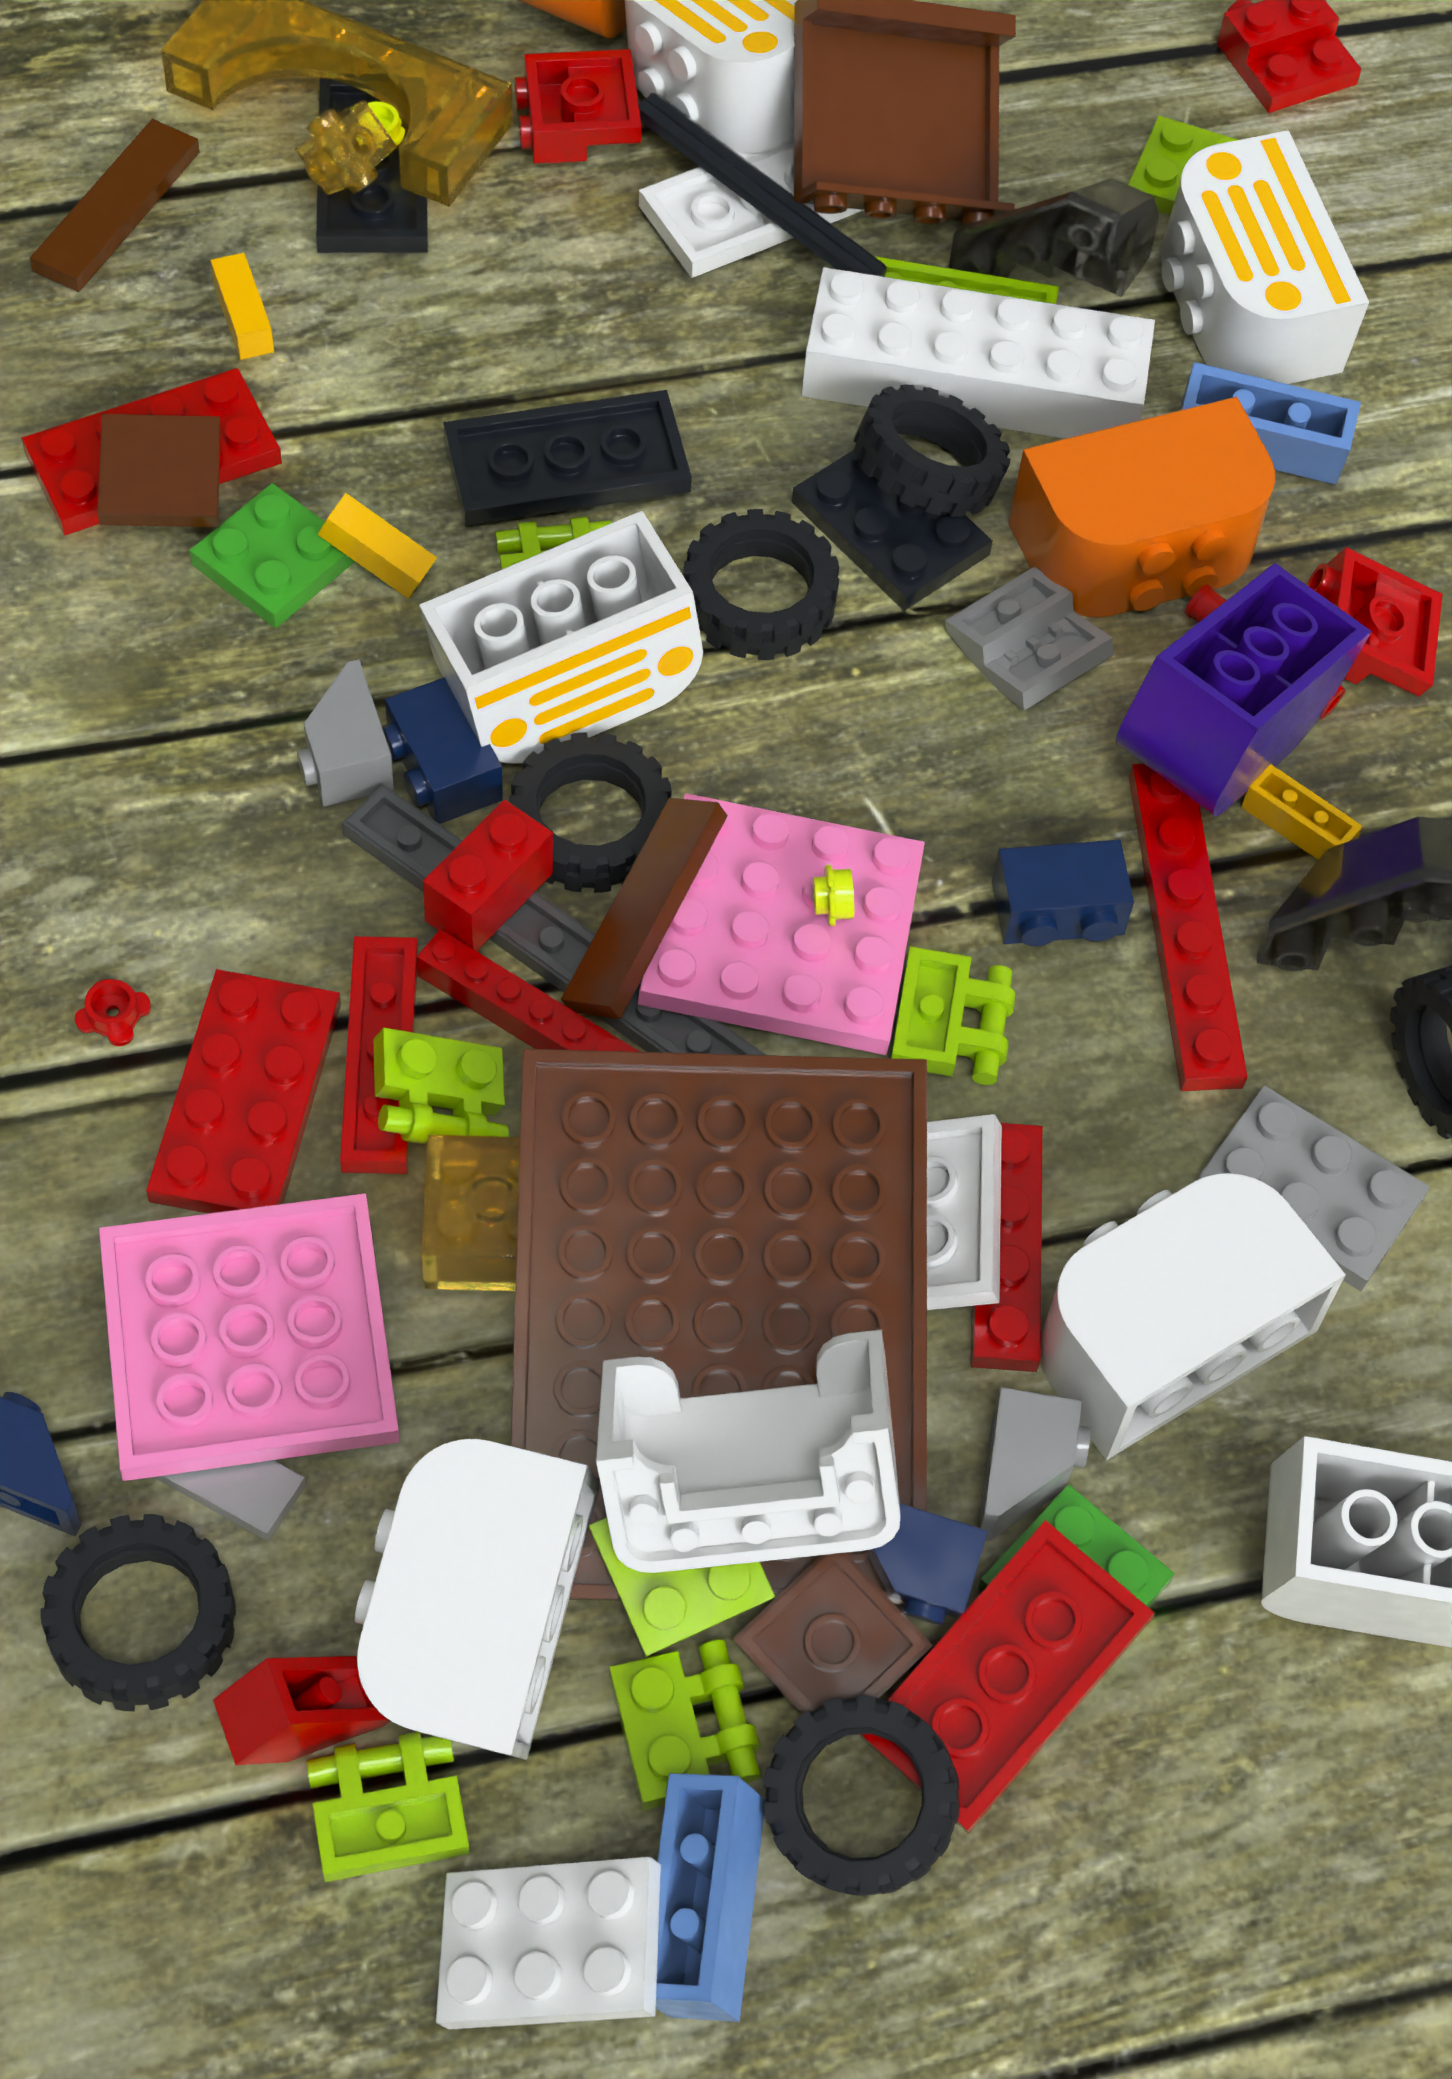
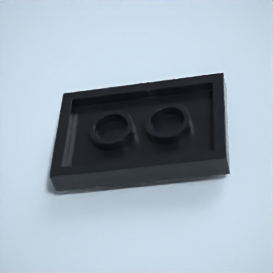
[792,450,993,611]

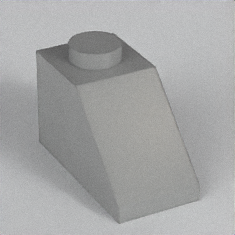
[297,659,394,807]
[978,1387,1091,1541]

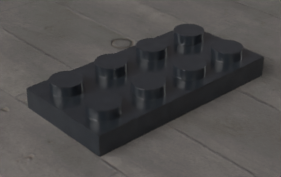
[316,77,428,253]
[443,390,692,526]

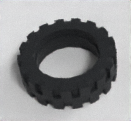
[853,384,1011,517]
[683,509,839,660]
[509,732,672,893]
[1390,965,1452,1139]
[41,1514,236,1711]
[763,1695,960,1896]

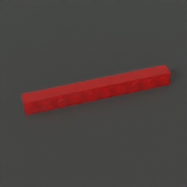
[417,929,640,1052]

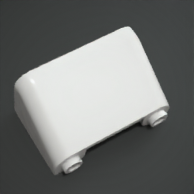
[596,1330,900,1573]

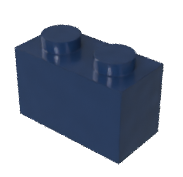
[382,677,503,824]
[992,839,1134,946]

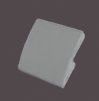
[945,567,1113,711]

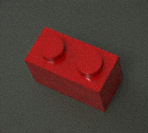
[423,799,553,951]

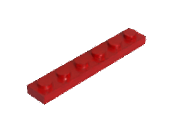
[1129,764,1248,1091]

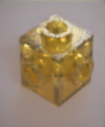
[295,100,397,195]

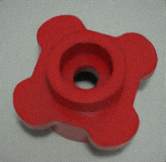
[75,979,151,1046]

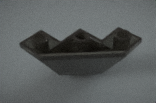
[948,178,1159,297]
[1257,816,1452,971]

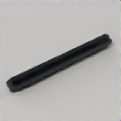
[638,93,887,277]

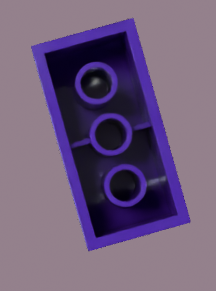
[1116,563,1372,816]

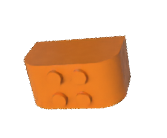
[1008,397,1275,617]

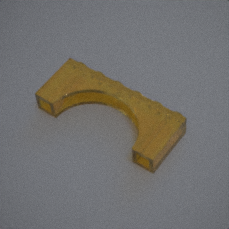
[161,0,513,207]

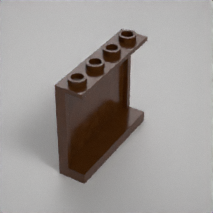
[794,0,1016,230]

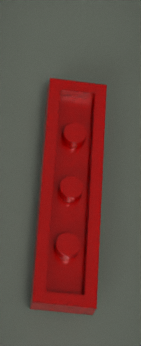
[340,936,418,1174]
[971,1123,1043,1372]

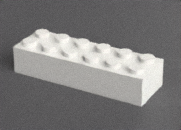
[802,267,1155,439]

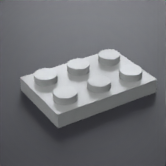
[1198,1085,1430,1292]

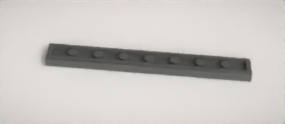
[342,784,766,1055]

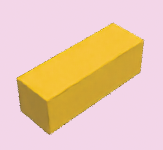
[210,252,274,360]
[317,493,437,599]
[1241,764,1363,870]

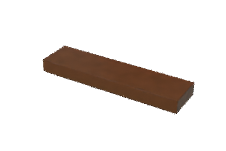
[30,119,200,292]
[561,798,728,1019]

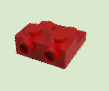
[1217,0,1362,113]
[515,49,642,164]
[1307,547,1443,697]

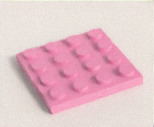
[637,793,925,1055]
[99,1193,400,1481]

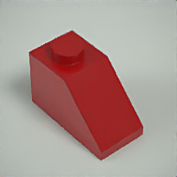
[213,1656,391,1766]

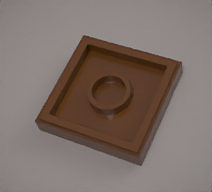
[98,414,221,527]
[732,1552,933,1745]

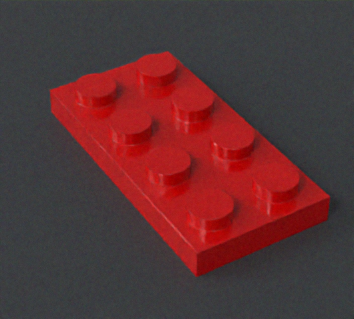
[21,368,282,536]
[146,969,341,1214]
[860,1520,1154,1833]

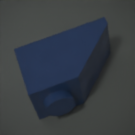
[0,1392,82,1536]
[865,1503,988,1625]

